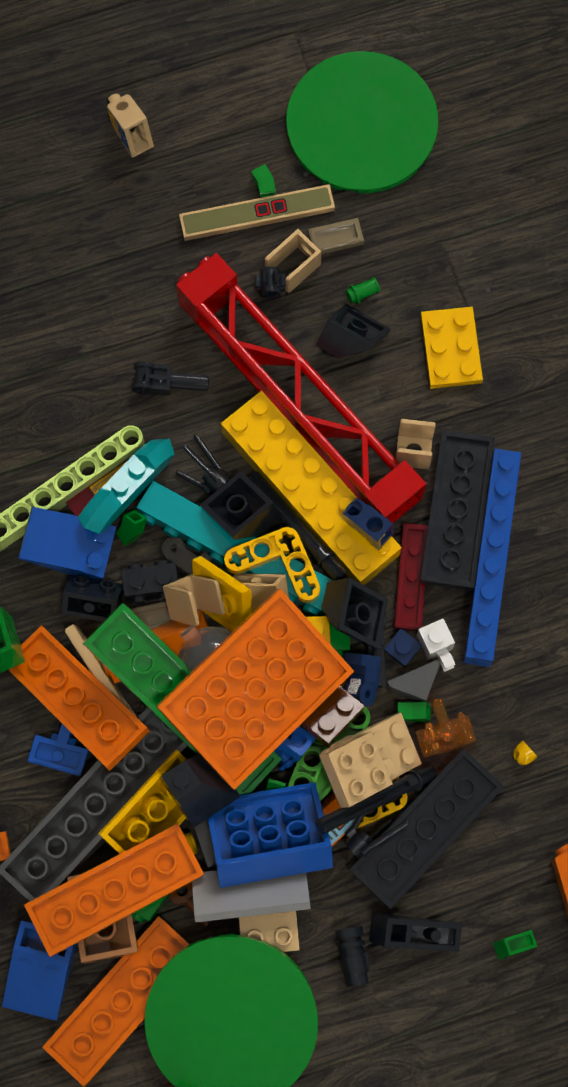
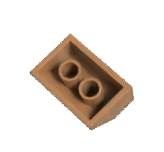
[67,874,138,964]

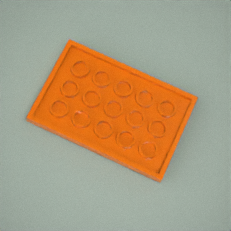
[156,589,354,790]

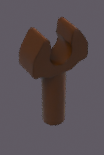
[170,882,213,928]

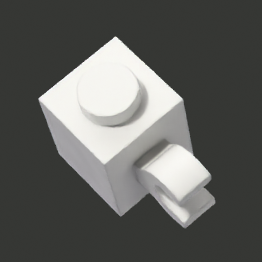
[417,619,455,672]

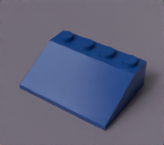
[207,782,333,888]

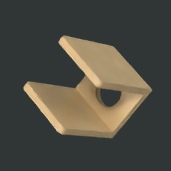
[265,229,321,293]
[396,419,436,470]
[163,574,225,626]

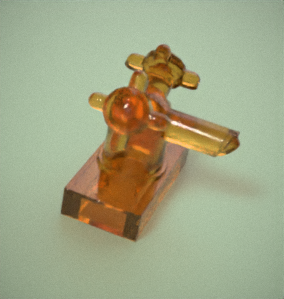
[415,699,476,759]

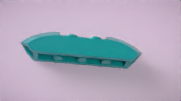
[78,438,175,534]

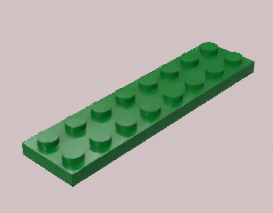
[82,603,282,795]

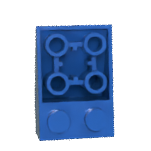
[2,921,78,1021]

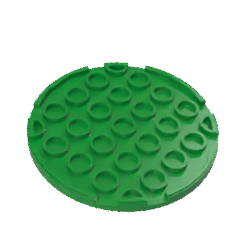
[286,51,438,193]
[145,934,318,1087]

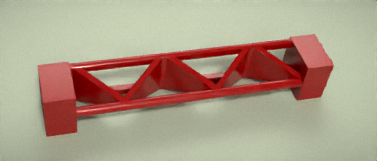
[176,253,427,523]

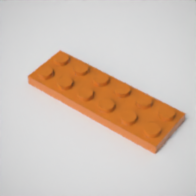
[9,625,150,771]
[24,824,204,957]
[42,916,190,1087]

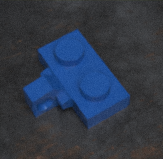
[28,724,89,777]

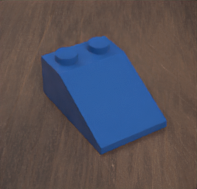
[18,507,116,580]

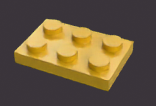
[420,307,483,389]
[192,556,252,632]

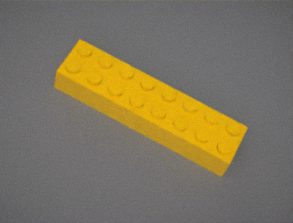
[221,391,402,585]

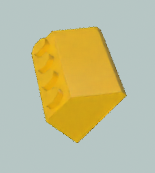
[98,750,187,854]

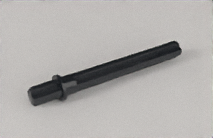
[247,471,346,581]
[315,765,437,834]

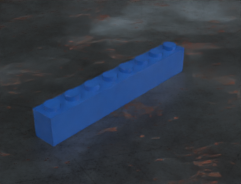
[463,449,521,667]

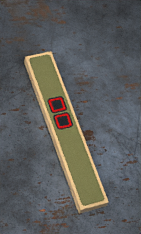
[179,184,335,241]

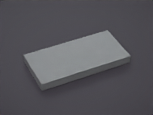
[192,871,311,922]

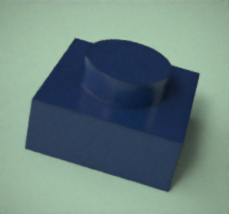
[384,629,422,668]

